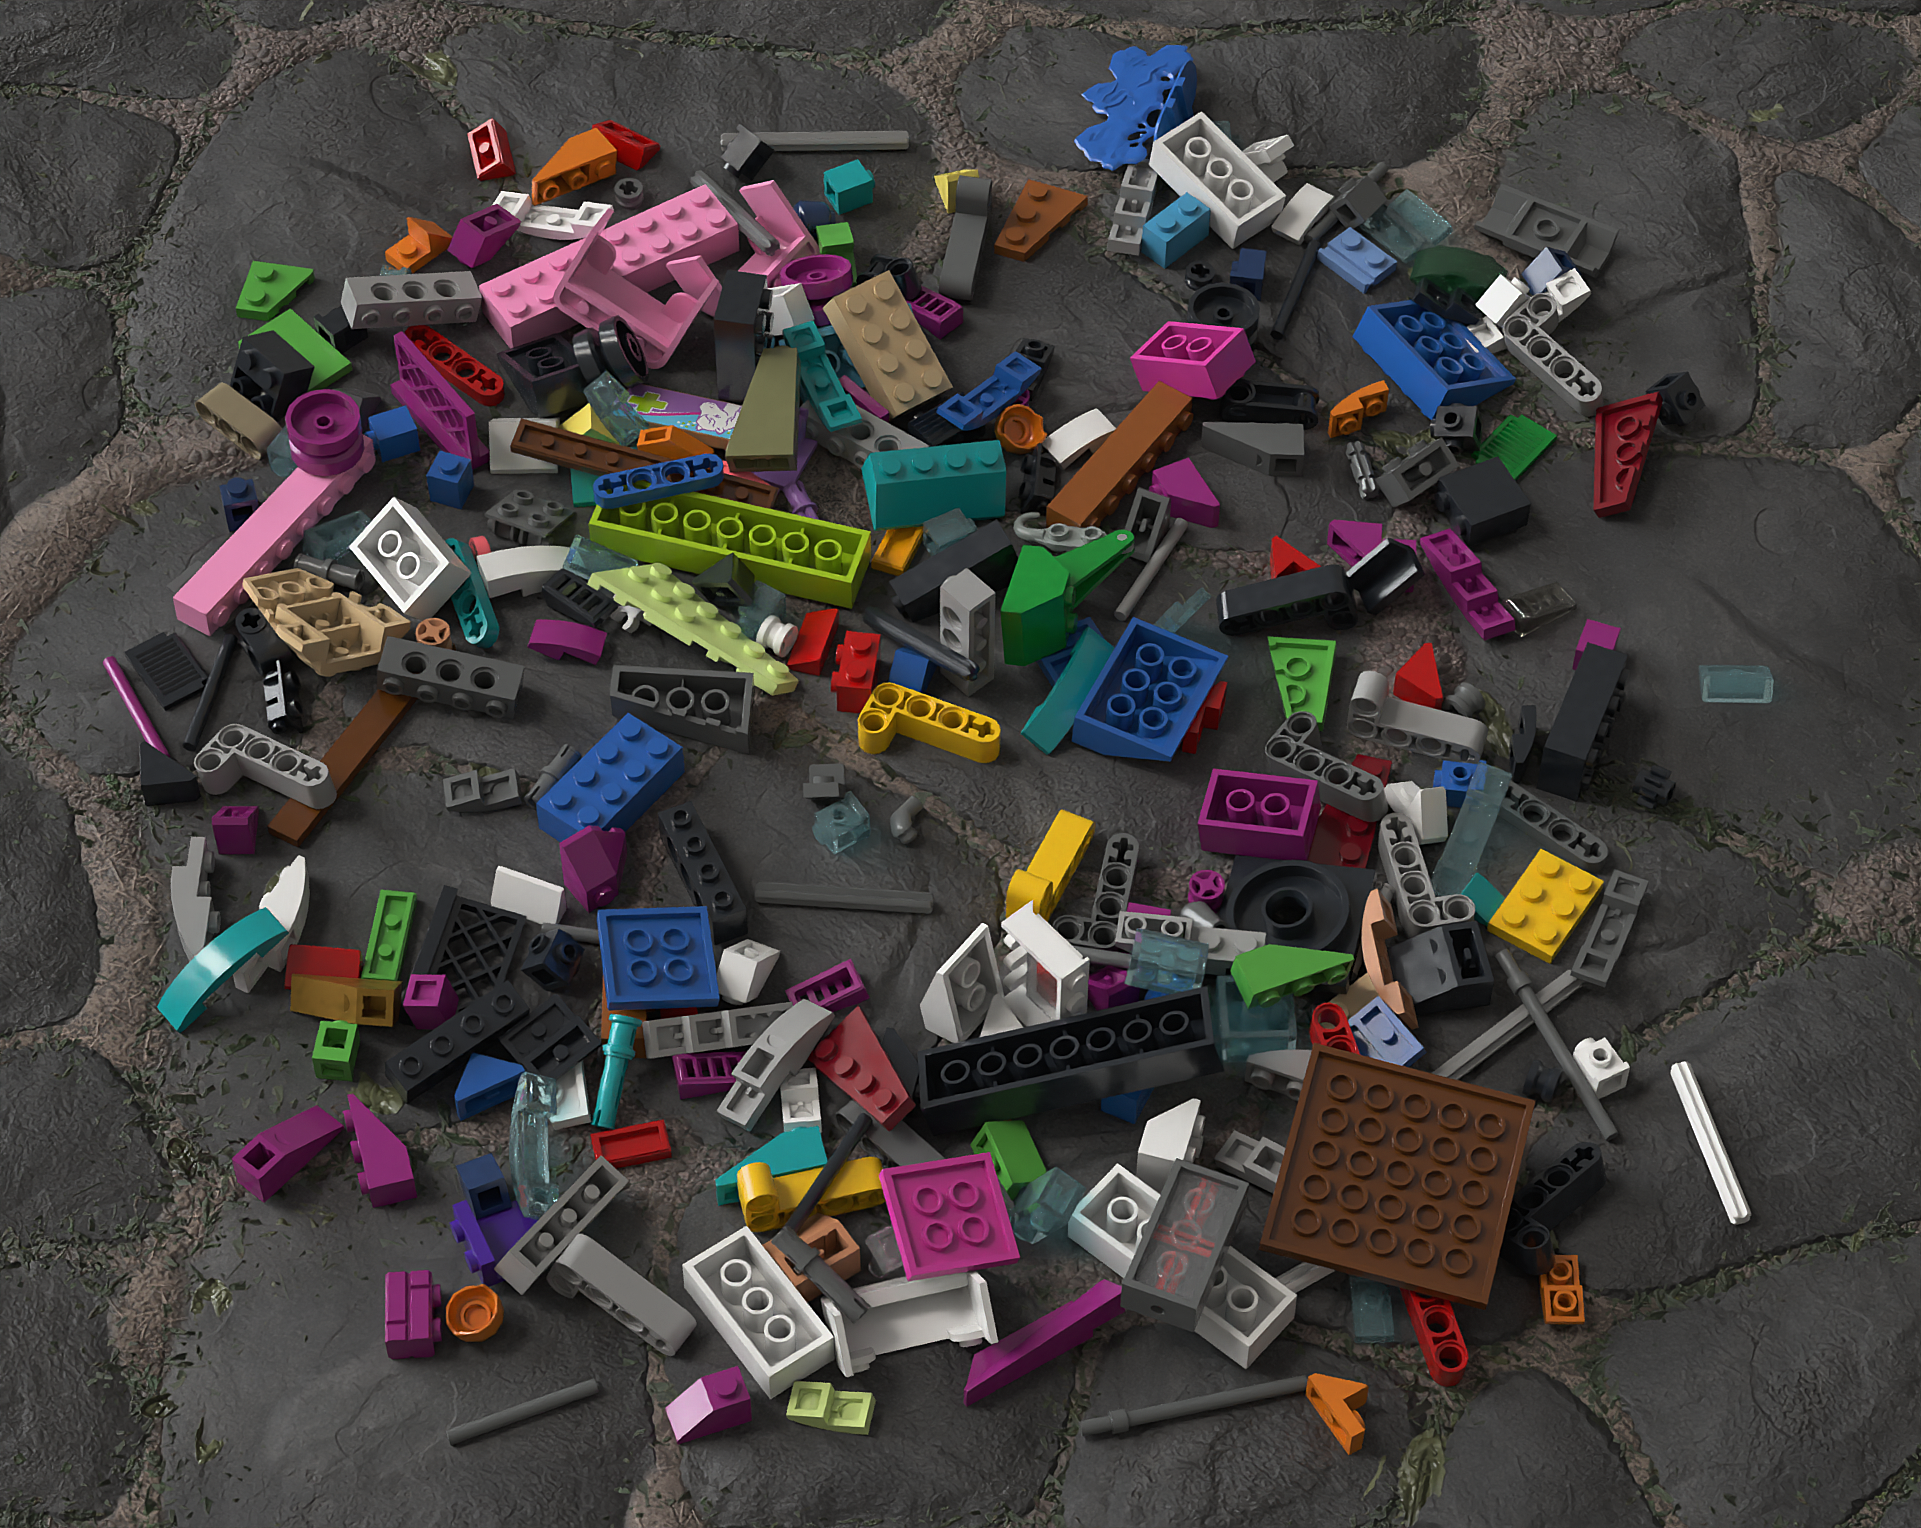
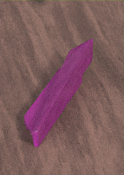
[964,1279,1126,1407]

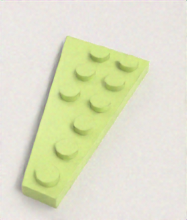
[587,563,799,696]

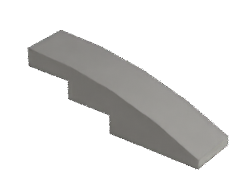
[1107,159,1160,256]
[642,1002,793,1059]

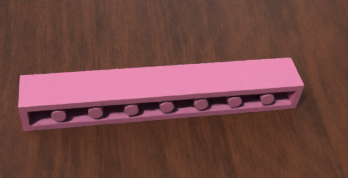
[173,435,376,636]

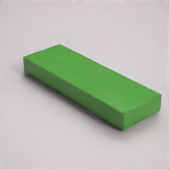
[361,890,417,981]

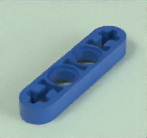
[593,454,724,509]

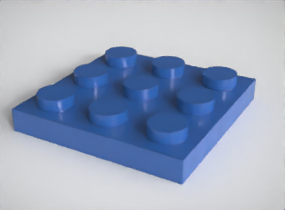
[597,906,720,1011]

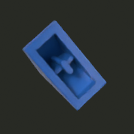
[888,647,938,694]
[454,1053,528,1121]

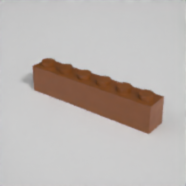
[1046,381,1194,528]

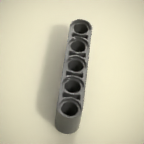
[835,1100,945,1169]

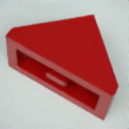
[1393,643,1443,710]

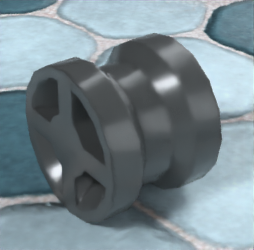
[1441,683,1486,718]

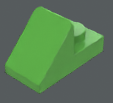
[816,222,857,286]

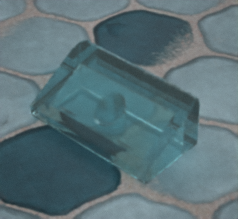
[563,535,638,580]
[1698,665,1774,703]

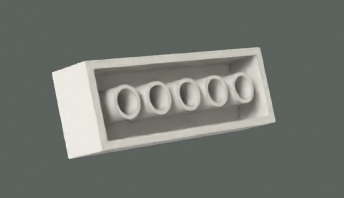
[1068,1163,1297,1369]

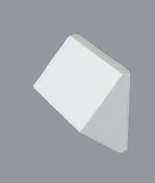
[489,418,560,474]

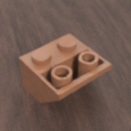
[762,1212,861,1302]

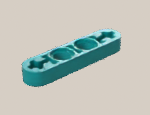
[445,538,499,649]

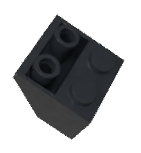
[230,330,315,423]

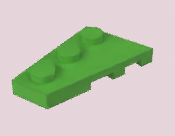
[1267,636,1337,731]

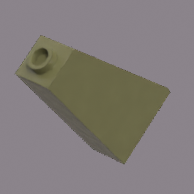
[725,345,801,472]

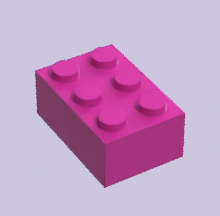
[1130,321,1256,400]

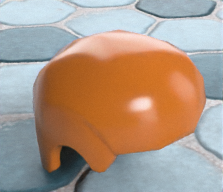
[995,404,1047,455]
[446,1284,504,1342]

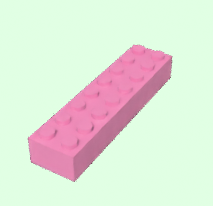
[479,184,740,349]

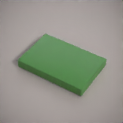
[238,309,352,393]

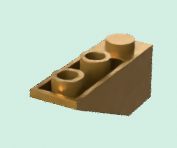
[290,974,402,1027]

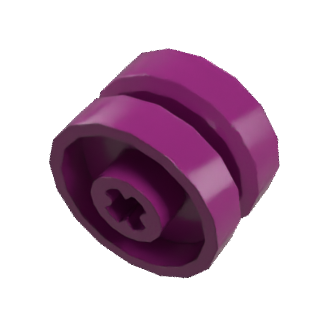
[780,254,853,326]
[285,389,365,476]

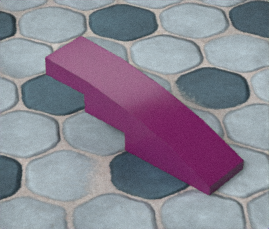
[1420,529,1515,641]

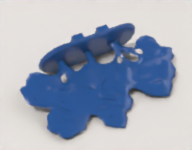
[1074,45,1197,171]

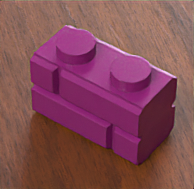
[385,1270,442,1359]

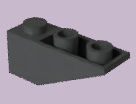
[1201,422,1304,477]

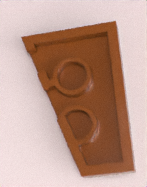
[994,179,1088,262]

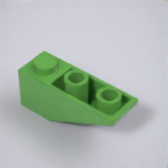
[1230,944,1355,1009]

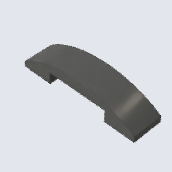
[1570,869,1649,987]

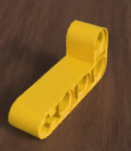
[858,682,1001,763]
[1006,809,1096,922]
[737,1157,886,1232]

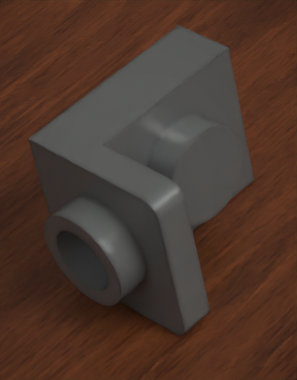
[803,764,846,800]

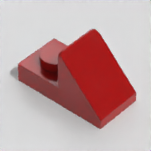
[1270,535,1321,579]

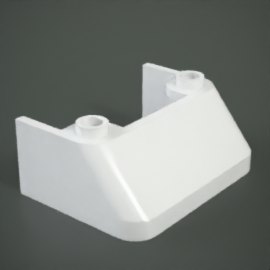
[820,1270,998,1377]

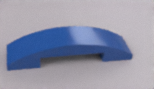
[936,351,1041,431]

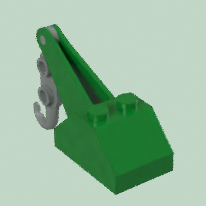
[1000,512,1135,666]

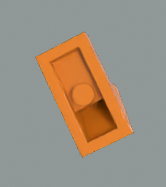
[385,217,453,275]
[1306,1373,1369,1455]

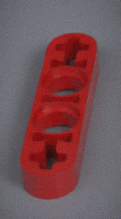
[404,325,505,406]

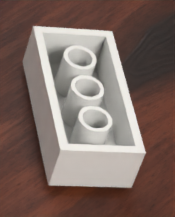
[1149,111,1286,249]
[682,1226,835,1399]

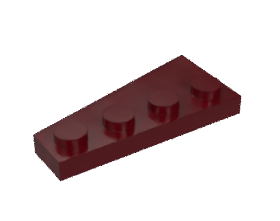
[1593,391,1663,518]

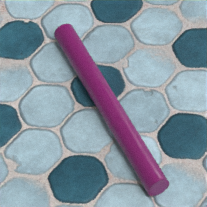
[103,656,170,758]

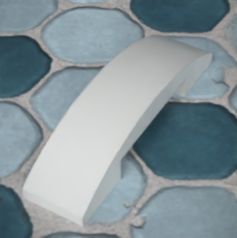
[493,191,614,240]
[1466,268,1591,353]

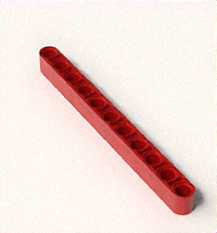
[1309,1002,1469,1387]

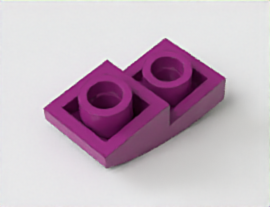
[527,619,607,665]

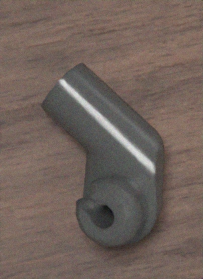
[890,796,923,844]

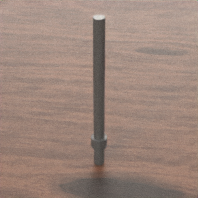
[1495,949,1619,1141]
[1078,1375,1307,1437]

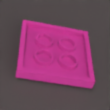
[879,1152,1020,1282]

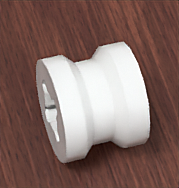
[756,615,798,657]

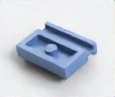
[1317,227,1397,294]

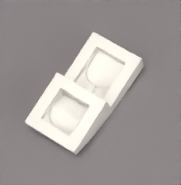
[1271,183,1335,246]
[1042,408,1116,469]
[780,1068,822,1133]

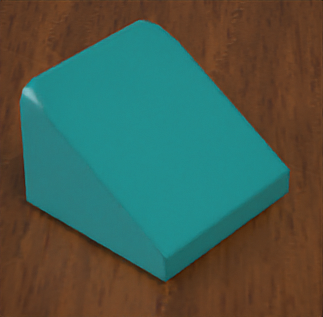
[1461,873,1505,927]

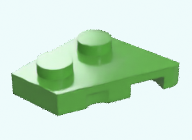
[236,261,315,321]

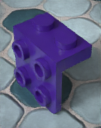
[449,1198,538,1287]

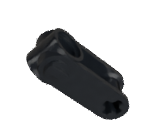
[1220,378,1320,430]

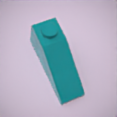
[715,1126,828,1206]

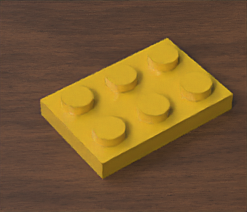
[1487,849,1604,964]

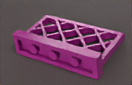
[390,331,490,470]

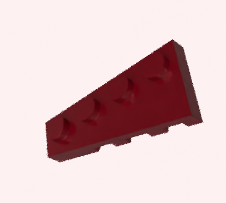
[1307,754,1392,869]
[807,1006,916,1132]

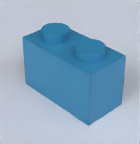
[1141,192,1210,269]

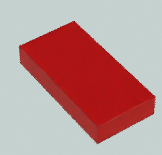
[590,1119,672,1169]

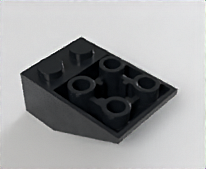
[1383,921,1494,1018]

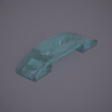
[1430,762,1513,897]
[509,1072,559,1220]

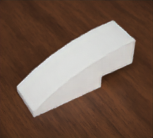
[477,546,588,598]

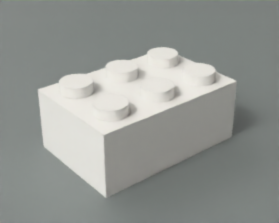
[349,497,471,621]

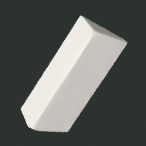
[491,866,566,924]

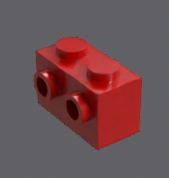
[831,631,881,713]

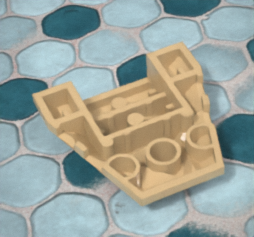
[243,568,411,677]

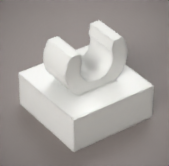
[611,594,652,633]

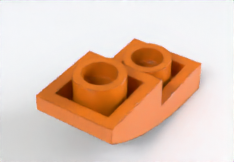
[1328,380,1389,438]
[1539,1255,1585,1324]

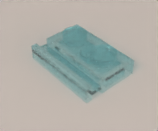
[1154,587,1211,634]

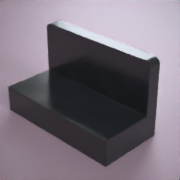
[1347,538,1425,616]

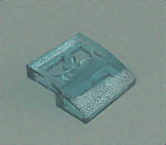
[1360,189,1453,263]

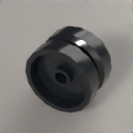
[1187,283,1260,352]
[573,315,649,401]

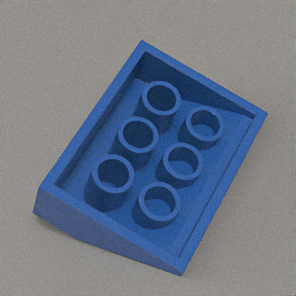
[1352,300,1516,420]
[1072,617,1228,762]

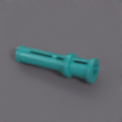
[591,1014,642,1130]

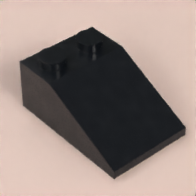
[497,333,599,419]

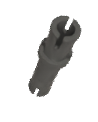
[771,1225,871,1324]

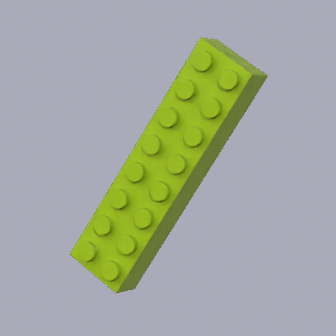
[589,473,871,609]

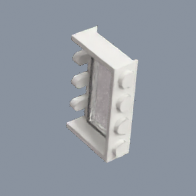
[1001,900,1090,1027]

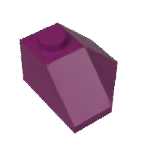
[559,825,627,913]

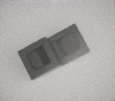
[443,768,523,812]

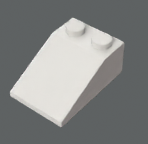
[920,923,1004,1043]

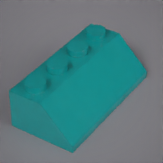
[861,440,1006,531]

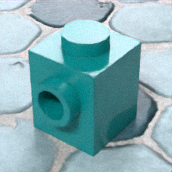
[824,159,875,215]

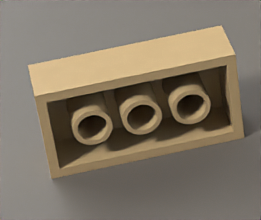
[823,270,953,423]

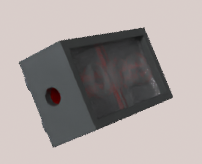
[1120,1158,1249,1332]

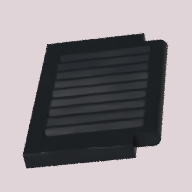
[124,632,209,711]

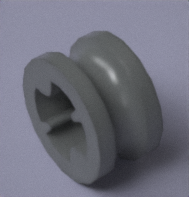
[614,178,644,209]

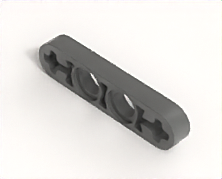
[1488,780,1608,873]

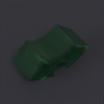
[1410,245,1508,301]

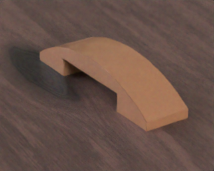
[1361,889,1419,1030]

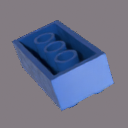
[536,713,685,842]

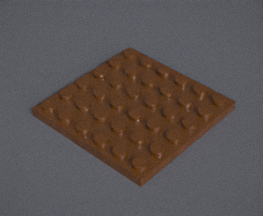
[1259,1043,1535,1310]

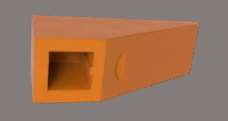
[532,128,617,206]

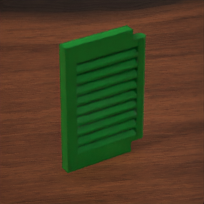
[1471,414,1557,481]

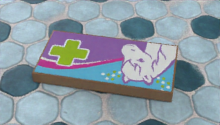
[611,384,742,450]

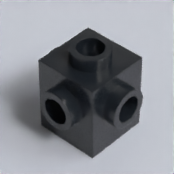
[1645,371,1706,426]
[1430,403,1484,454]
[521,928,585,991]

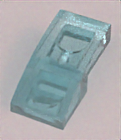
[583,371,650,446]

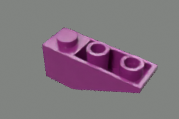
[343,1093,417,1208]
[232,1105,344,1203]

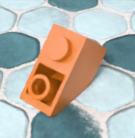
[637,425,715,469]

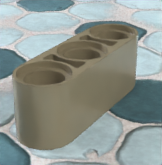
[195,382,286,460]

